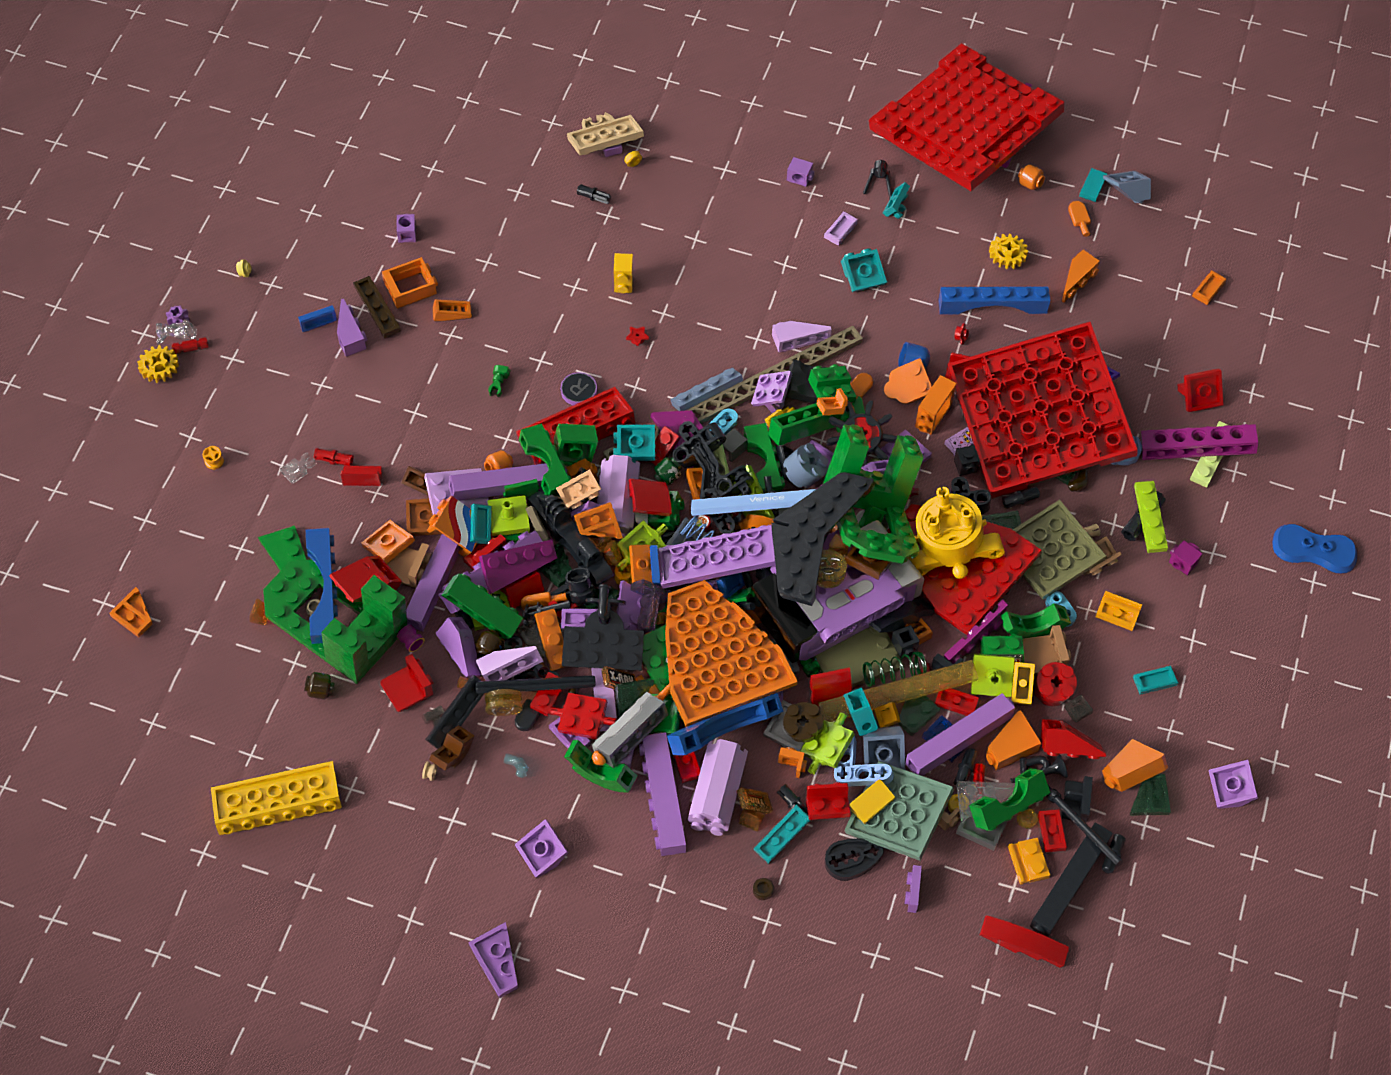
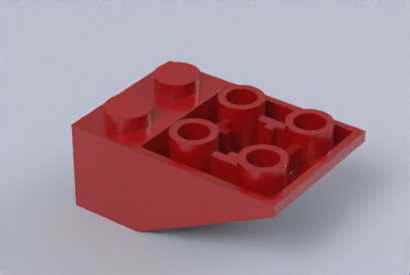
[329,556,402,603]
[1040,719,1106,759]

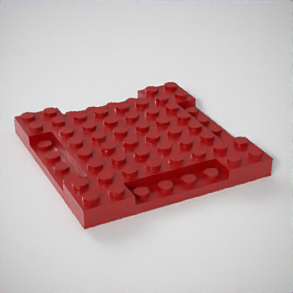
[869,43,1064,191]
[947,322,1138,499]

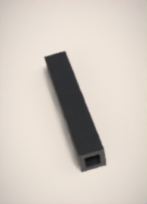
[1030,822,1113,937]

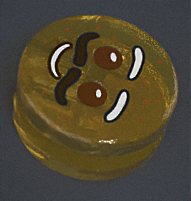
[817,550,847,588]
[485,689,523,716]

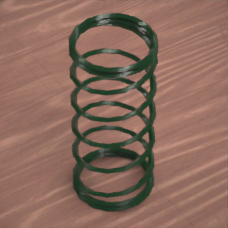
[862,652,927,687]

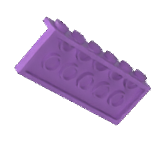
[658,525,775,588]

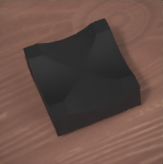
[787,360,827,404]

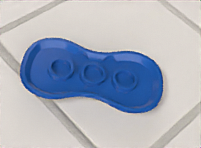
[1272,524,1357,573]

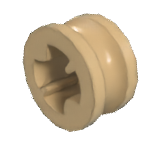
[422,761,438,781]

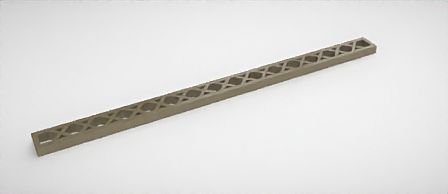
[603,326,863,461]

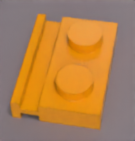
[1095,591,1142,631]
[1008,838,1050,885]

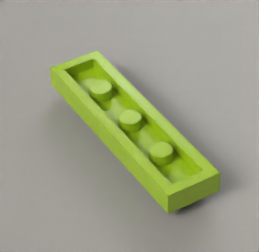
[1134,481,1168,553]

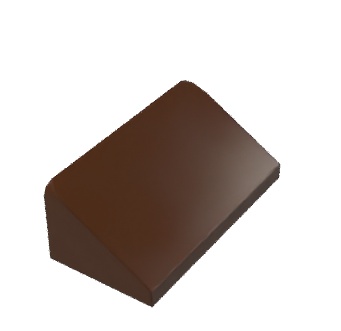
[401,466,429,496]

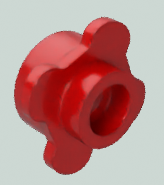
[955,323,969,345]

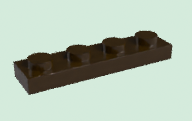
[353,276,401,338]

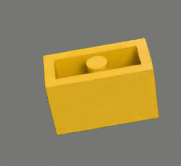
[614,253,633,293]
[1011,662,1035,705]

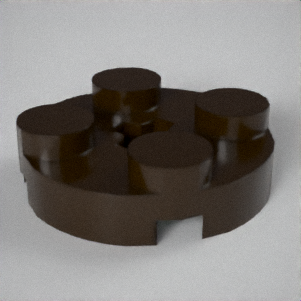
[783,702,824,743]

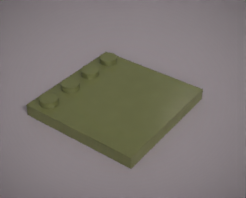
[1013,500,1106,600]
[813,626,904,687]

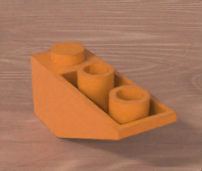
[1062,249,1100,303]

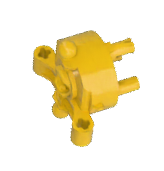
[909,487,1005,579]

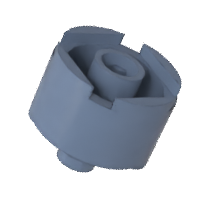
[783,443,829,488]

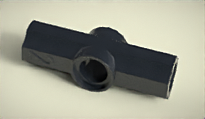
[1121,491,1166,541]

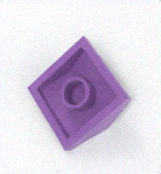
[1209,760,1258,809]
[515,819,568,878]

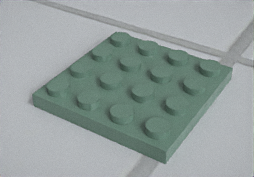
[844,761,954,861]

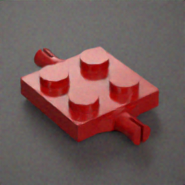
[549,693,617,739]

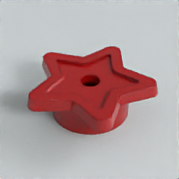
[626,326,649,346]

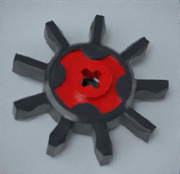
[826,400,897,467]

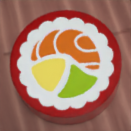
[694,515,711,532]

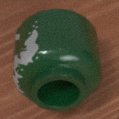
[654,457,682,485]

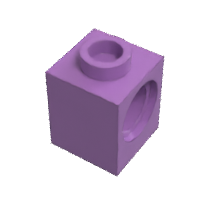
[787,157,815,187]
[397,214,416,243]

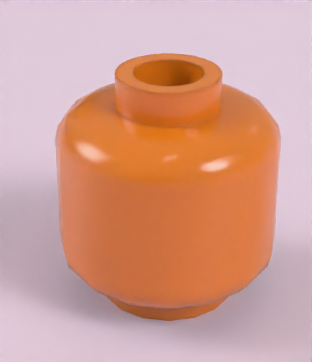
[1018,164,1045,190]
[484,450,513,471]

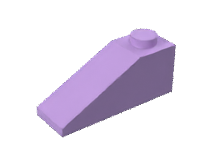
[772,321,831,353]
[476,646,543,681]

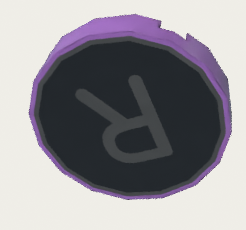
[560,372,597,405]

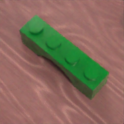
[744,423,785,492]
[519,424,571,497]
[969,768,1050,831]

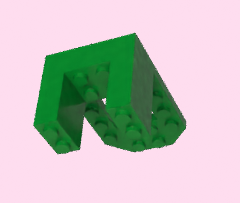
[823,424,924,564]
[263,559,408,684]

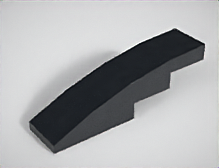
[869,599,935,633]

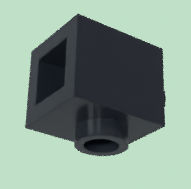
[954,445,980,476]
[891,625,920,659]

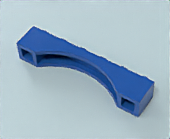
[939,287,1050,314]
[306,528,338,644]
[667,693,784,755]

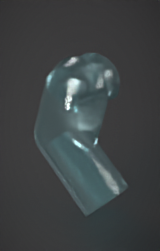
[504,753,529,778]

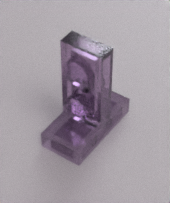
[631,579,672,634]

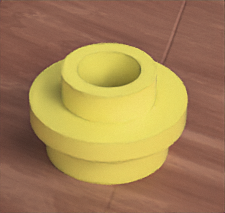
[236,259,252,277]

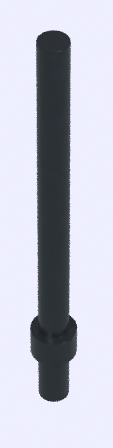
[1046,785,1123,867]

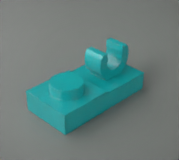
[883,182,910,219]

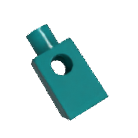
[843,687,878,736]

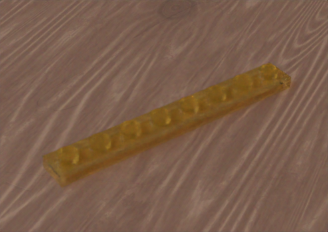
[819,660,978,722]

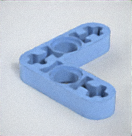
[834,736,894,787]

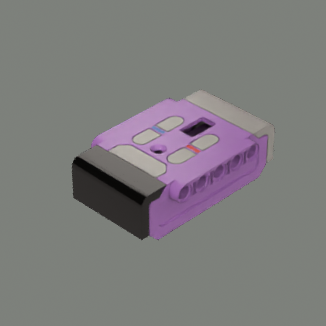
[749,520,924,663]

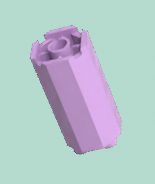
[597,455,640,541]
[688,739,748,836]

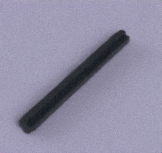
[475,675,596,694]

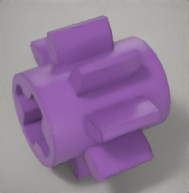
[166,305,190,329]

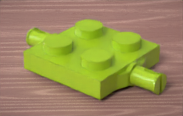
[615,520,668,571]
[800,712,855,775]

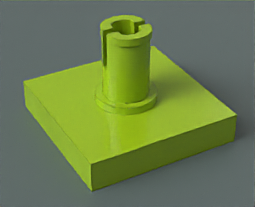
[487,495,530,537]
[971,654,1015,697]

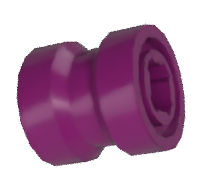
[397,625,425,652]

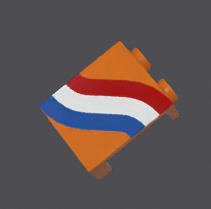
[427,496,477,557]

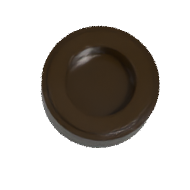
[753,878,774,900]

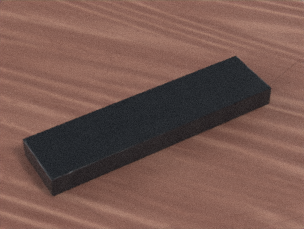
[425,675,485,749]

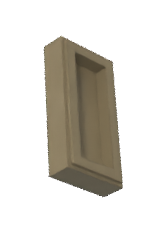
[526,506,551,541]

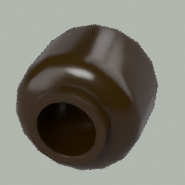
[475,630,504,658]
[304,672,335,700]

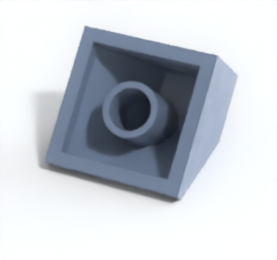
[1103,171,1151,203]
[863,726,905,776]

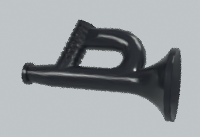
[1010,754,1068,786]

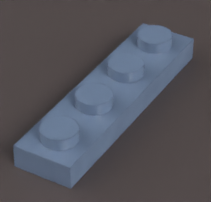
[670,367,743,411]

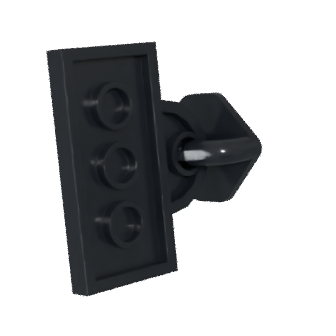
[562,584,644,671]

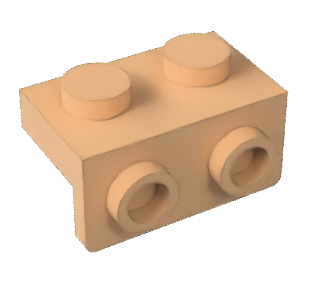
[556,470,601,509]

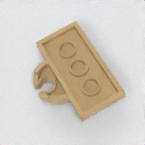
[567,112,644,155]

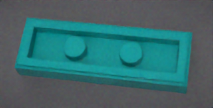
[753,805,811,864]

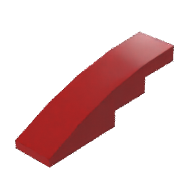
[980,915,1069,968]

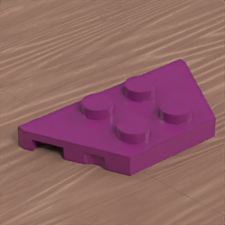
[650,410,703,470]

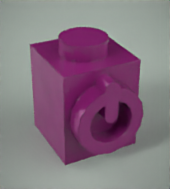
[1169,541,1202,576]

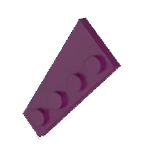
[479,540,557,594]
[944,600,1008,664]

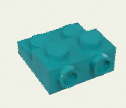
[841,248,887,293]
[613,425,655,464]

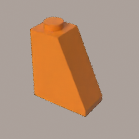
[986,710,1041,771]
[1102,739,1168,792]

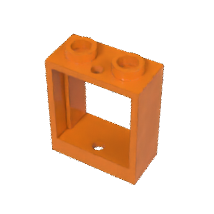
[382,257,438,309]
[915,375,957,435]

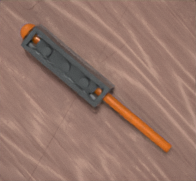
[592,684,670,768]

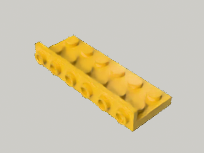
[211,761,342,835]

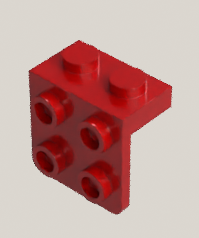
[380,654,434,712]

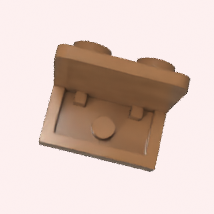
[387,543,432,588]
[1023,625,1071,675]

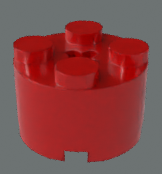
[1033,662,1077,706]

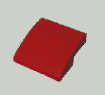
[629,478,672,516]
[810,667,852,706]

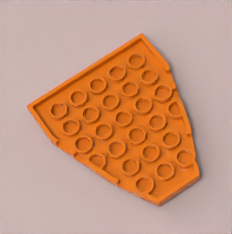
[665,580,798,727]

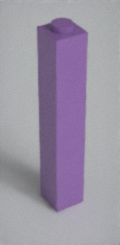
[449,463,568,501]
[406,534,461,631]
[906,693,1015,776]

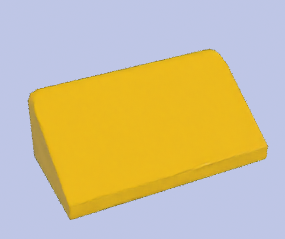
[849,779,895,824]

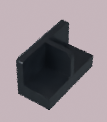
[1062,776,1093,822]

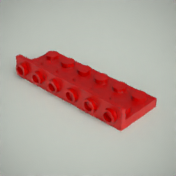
[516,387,636,465]

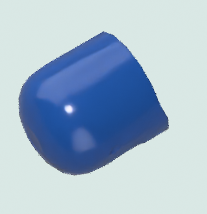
[898,342,930,369]

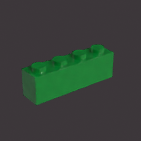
[768,403,842,446]
[441,573,523,640]

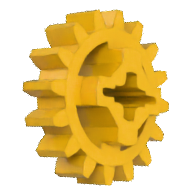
[989,234,1028,269]
[137,345,179,383]

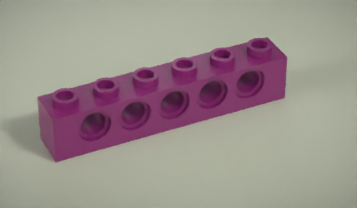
[1141,424,1258,460]

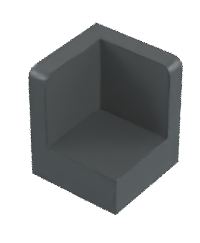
[723,428,747,462]

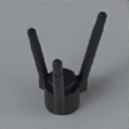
[863,160,892,199]

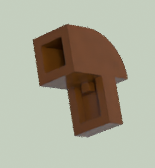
[429,725,474,771]

